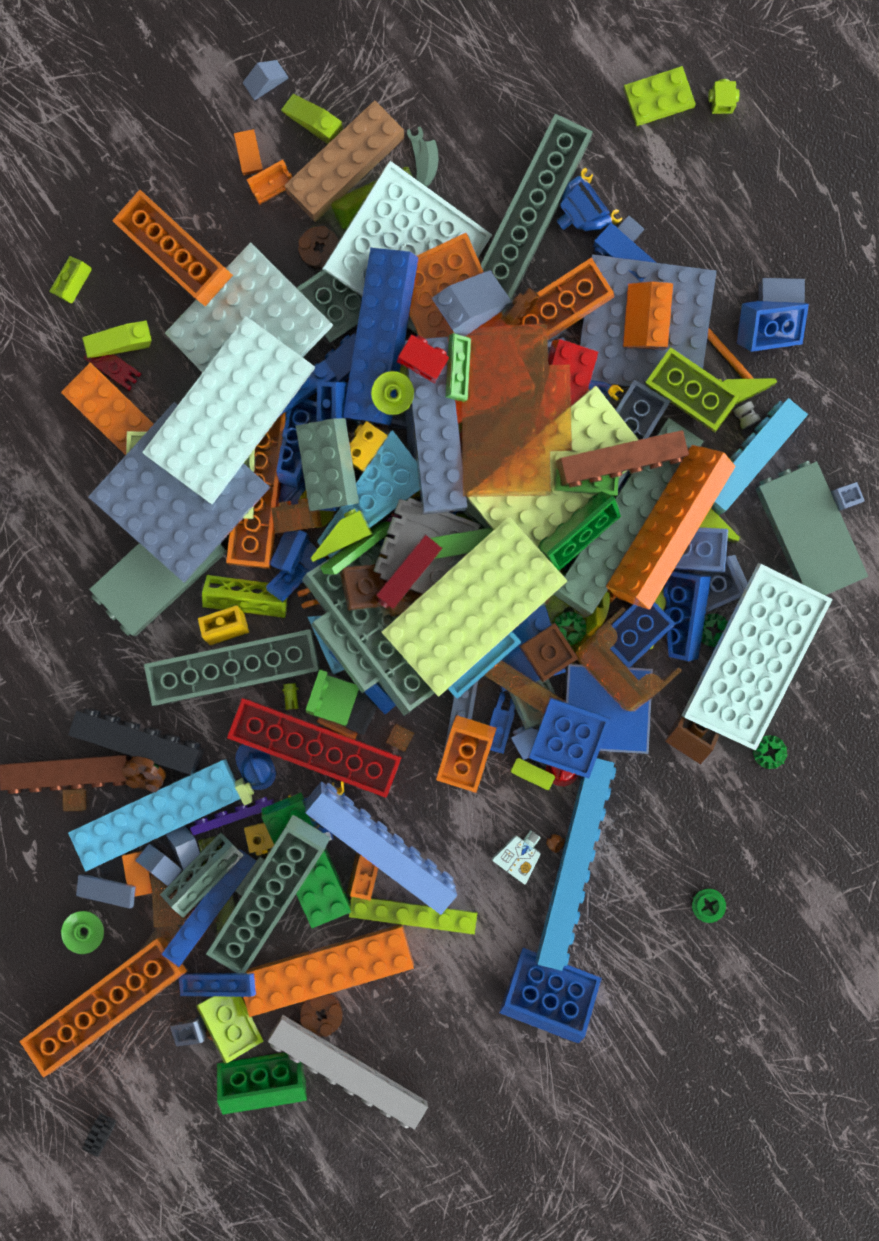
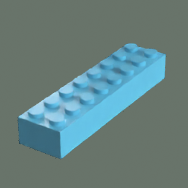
[68,759,241,871]

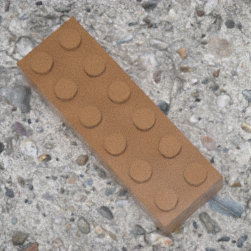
[284,101,404,222]

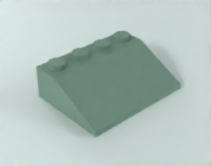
[296,269,362,343]

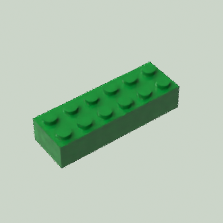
[262,793,351,928]

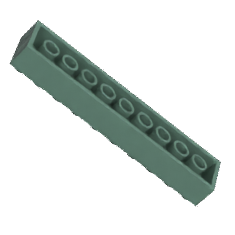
[481,114,593,314]
[553,418,704,617]

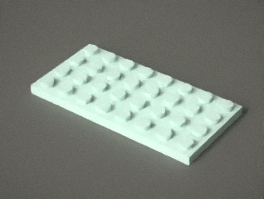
[142,316,315,504]
[682,563,832,750]

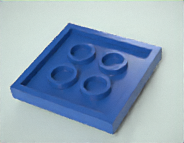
[528,697,611,779]

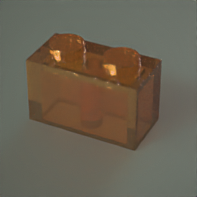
[271,498,322,533]

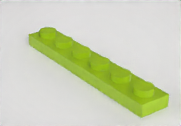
[349,897,477,935]

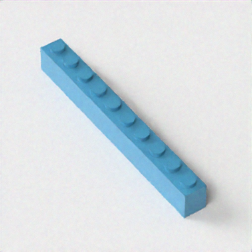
[535,758,616,971]

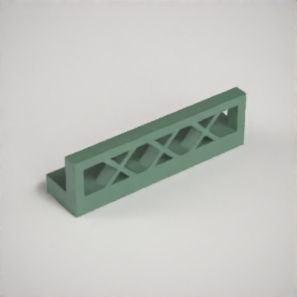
[160,833,244,918]

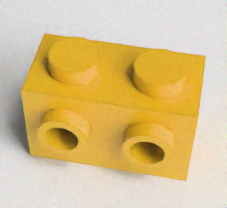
[349,421,388,472]
[198,605,249,645]
[244,823,274,855]

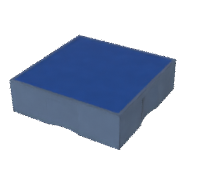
[564,664,653,754]

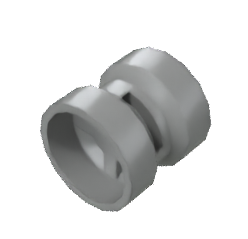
[733,401,761,430]

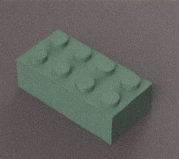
[296,418,359,511]

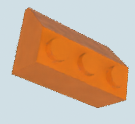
[623,282,673,350]

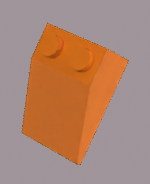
[436,715,497,793]

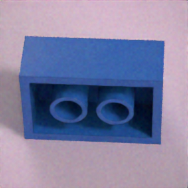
[599,602,676,668]

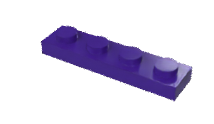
[190,797,274,835]

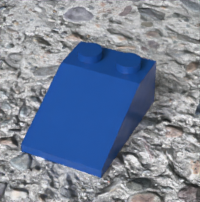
[737,301,809,352]

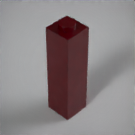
[376,534,443,609]

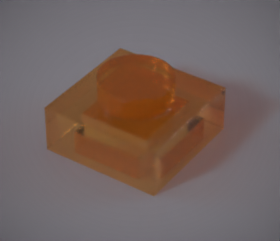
[386,724,414,752]
[63,789,86,811]

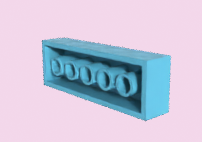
[711,398,808,516]

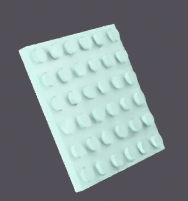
[322,161,492,335]
[165,242,333,373]

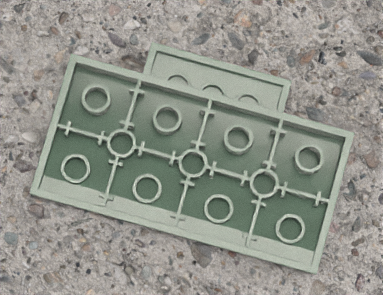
[302,542,435,716]

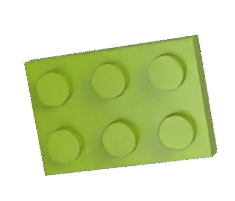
[623,66,696,126]
[196,996,263,1063]

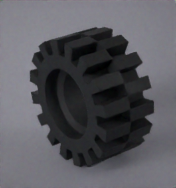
[82,1113,116,1157]

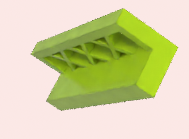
[202,575,288,618]

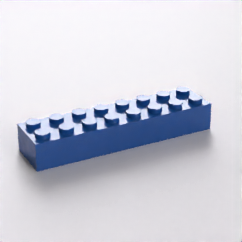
[343,247,419,426]

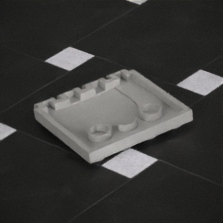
[374,498,480,594]

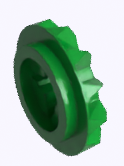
[554,612,587,645]
[701,614,728,647]
[753,735,788,769]
[692,888,726,923]

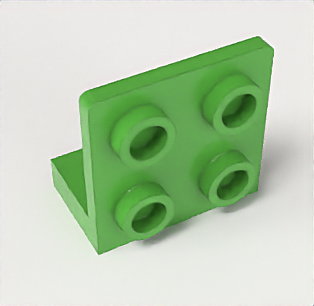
[306,670,359,726]

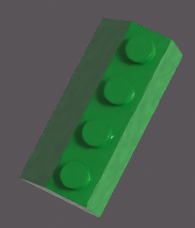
[538,491,621,571]
[217,1052,307,1115]

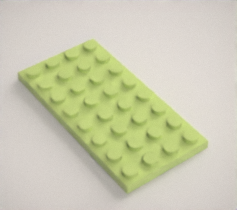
[466,386,638,547]
[382,516,567,697]

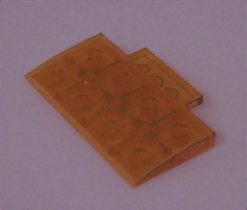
[462,324,572,497]

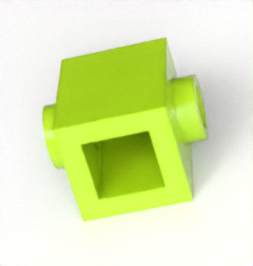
[708,79,739,114]

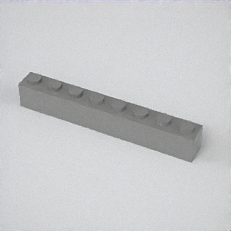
[268,1015,428,1130]

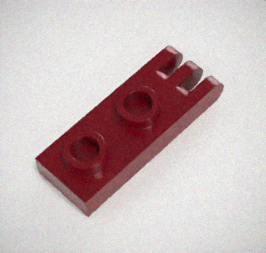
[84,354,142,391]

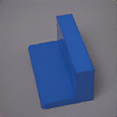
[270,527,310,575]

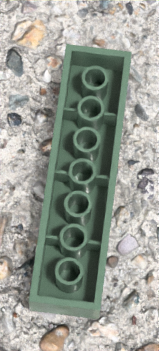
[144,629,320,706]
[206,815,330,973]

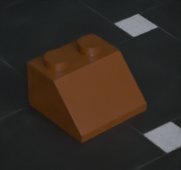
[665,704,720,765]

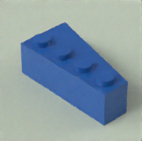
[276,399,317,489]
[663,570,711,661]

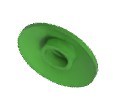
[61,911,104,954]

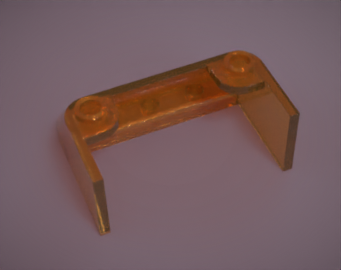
[576,607,682,712]

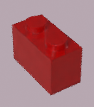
[397,335,449,384]

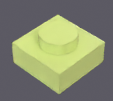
[235,778,254,806]

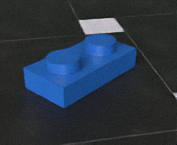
[266,563,310,602]

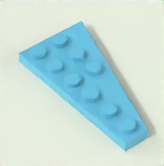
[317,430,420,558]

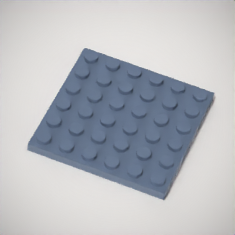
[580,255,716,390]
[89,402,270,583]

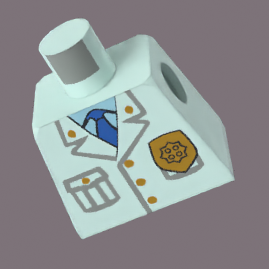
[492,830,541,884]

